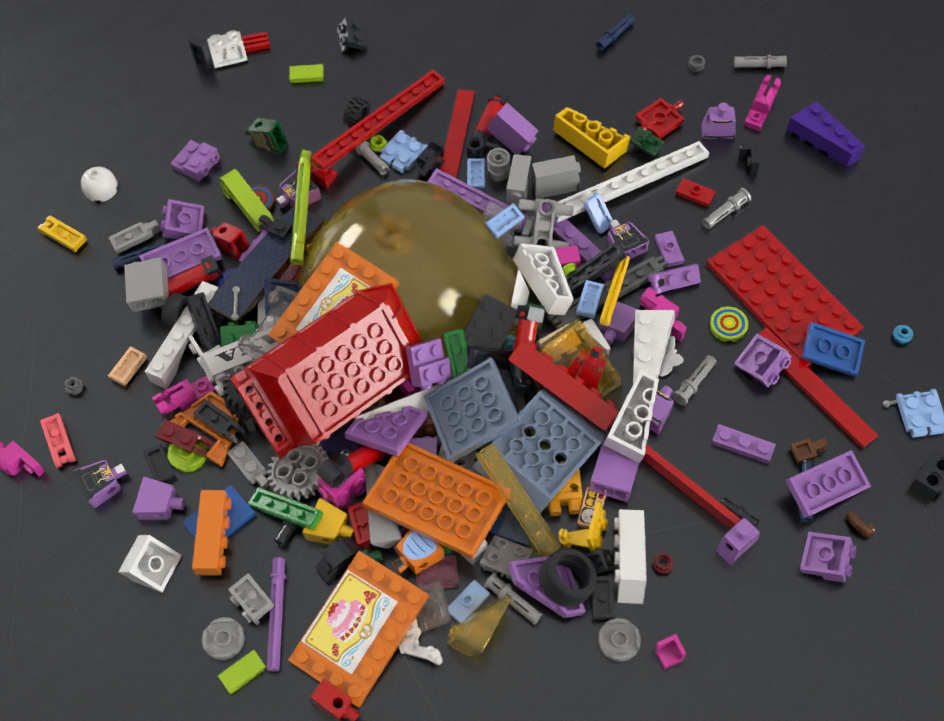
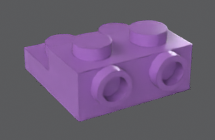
[170,140,220,182]
[160,199,204,239]
[734,333,792,387]
[406,338,452,390]
[800,531,856,583]

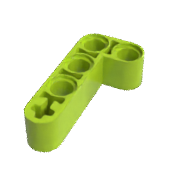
[219,169,274,232]

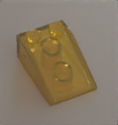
[447,595,512,657]

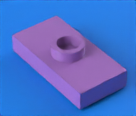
[655,231,684,268]

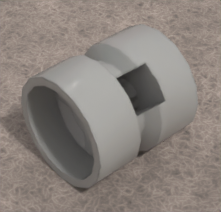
[487,148,510,182]

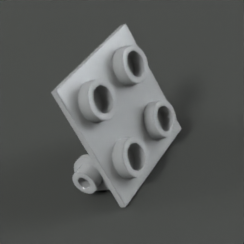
[479,535,533,581]

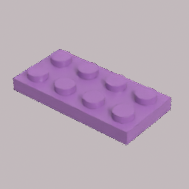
[139,227,222,279]
[786,450,871,518]

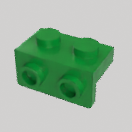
[220,321,262,347]

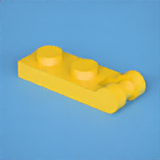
[37,215,87,252]

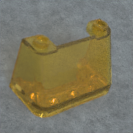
[539,318,624,398]

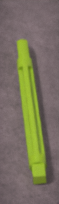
[290,150,311,265]

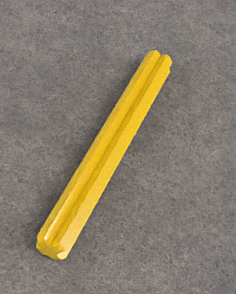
[600,255,630,326]

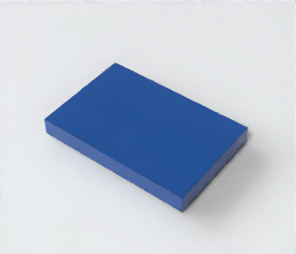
[801,322,865,377]
[182,485,256,538]

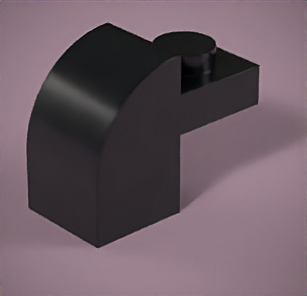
[315,536,363,583]

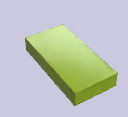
[290,64,324,83]
[218,650,267,694]

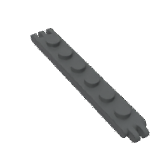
[547,256,668,330]

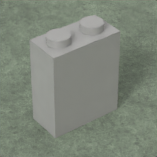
[507,154,531,212]
[532,155,581,199]
[124,257,169,312]

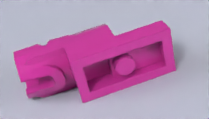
[744,75,781,131]
[639,287,687,342]
[152,375,217,415]
[0,441,45,477]

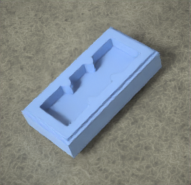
[467,159,485,191]
[583,193,613,234]
[484,203,525,239]
[576,280,604,319]
[446,580,490,625]

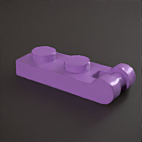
[648,264,701,294]

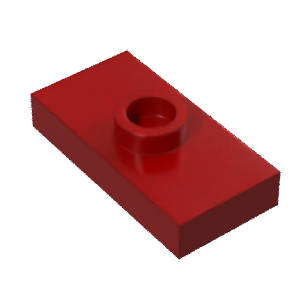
[675,178,716,208]

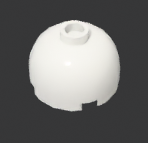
[81,166,118,202]

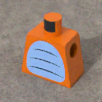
[392,530,445,574]

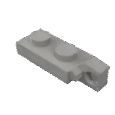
[109,220,160,254]
[227,441,270,490]

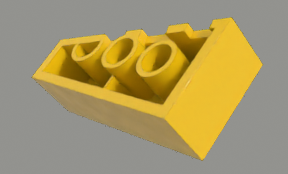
[553,107,631,168]

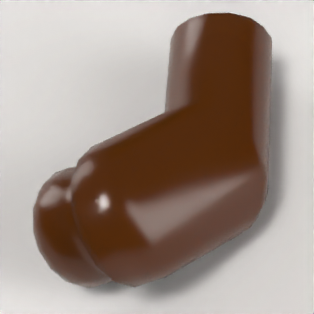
[846,511,875,537]

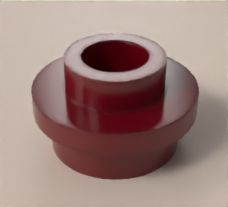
[653,553,674,574]

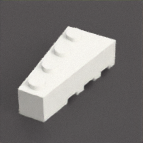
[513,243,574,315]
[633,310,675,384]
[603,370,659,463]
[614,509,646,604]

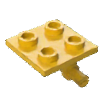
[559,501,608,552]

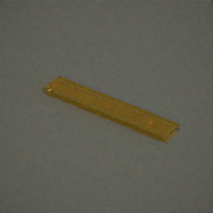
[475,443,561,557]

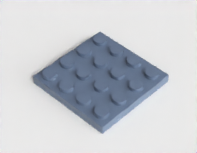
[424,358,522,462]

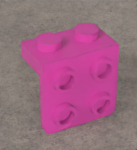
[317,468,366,510]

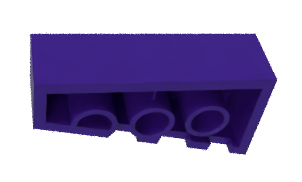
[786,101,865,167]

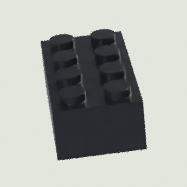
[463,293,517,352]

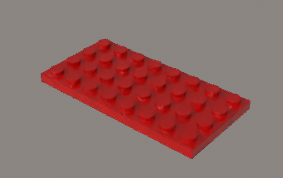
[706,225,864,367]

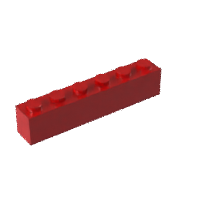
[508,339,619,431]

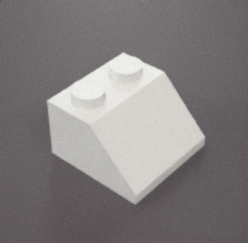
[119,535,182,592]

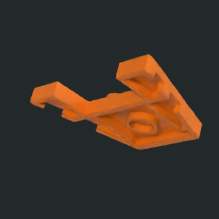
[170,391,242,467]

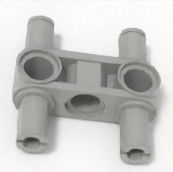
[513,198,574,248]

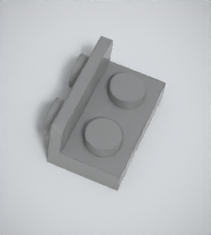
[228,573,275,625]

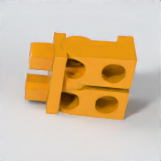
[546,461,583,517]

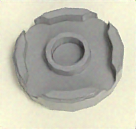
[202,617,245,661]
[598,618,641,662]

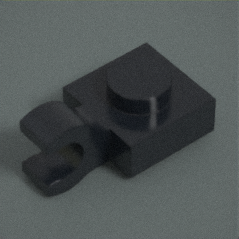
[258,215,293,241]

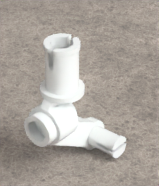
[399,618,443,665]

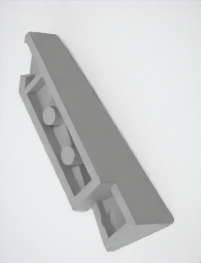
[365,463,402,549]

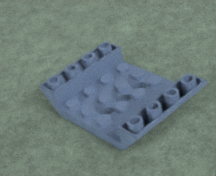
[472,387,608,522]

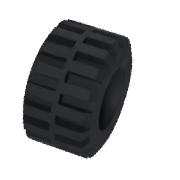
[223,366,260,421]

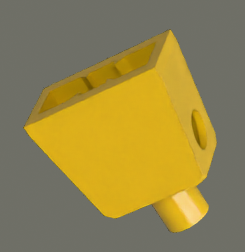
[303,498,355,545]

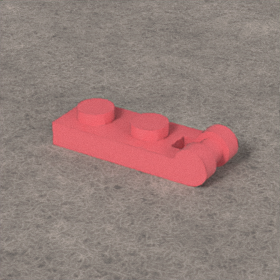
[40,413,77,468]

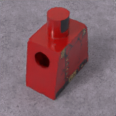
[210,222,250,264]
[567,346,606,390]
[310,678,360,721]

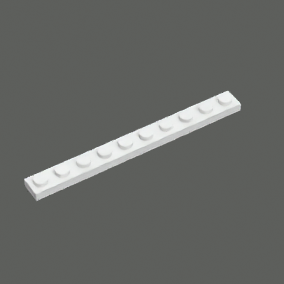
[548,141,709,222]

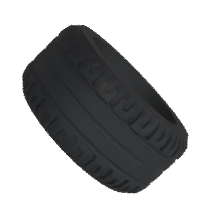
[539,548,597,607]

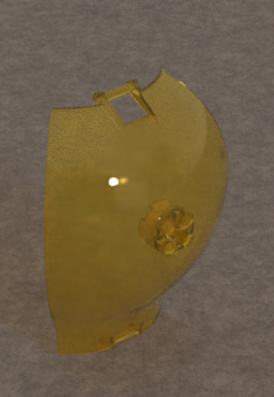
[296,179,531,354]

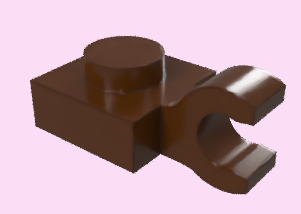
[413,417,438,438]
[790,438,828,464]

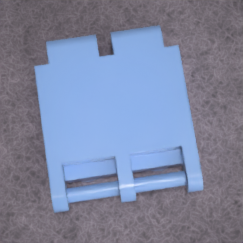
[380,130,428,173]
[896,389,944,437]

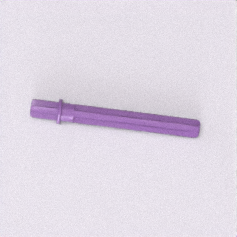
[267,557,286,672]

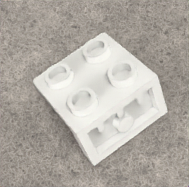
[207,31,247,68]

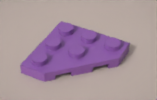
[345,406,427,457]
[508,556,586,618]

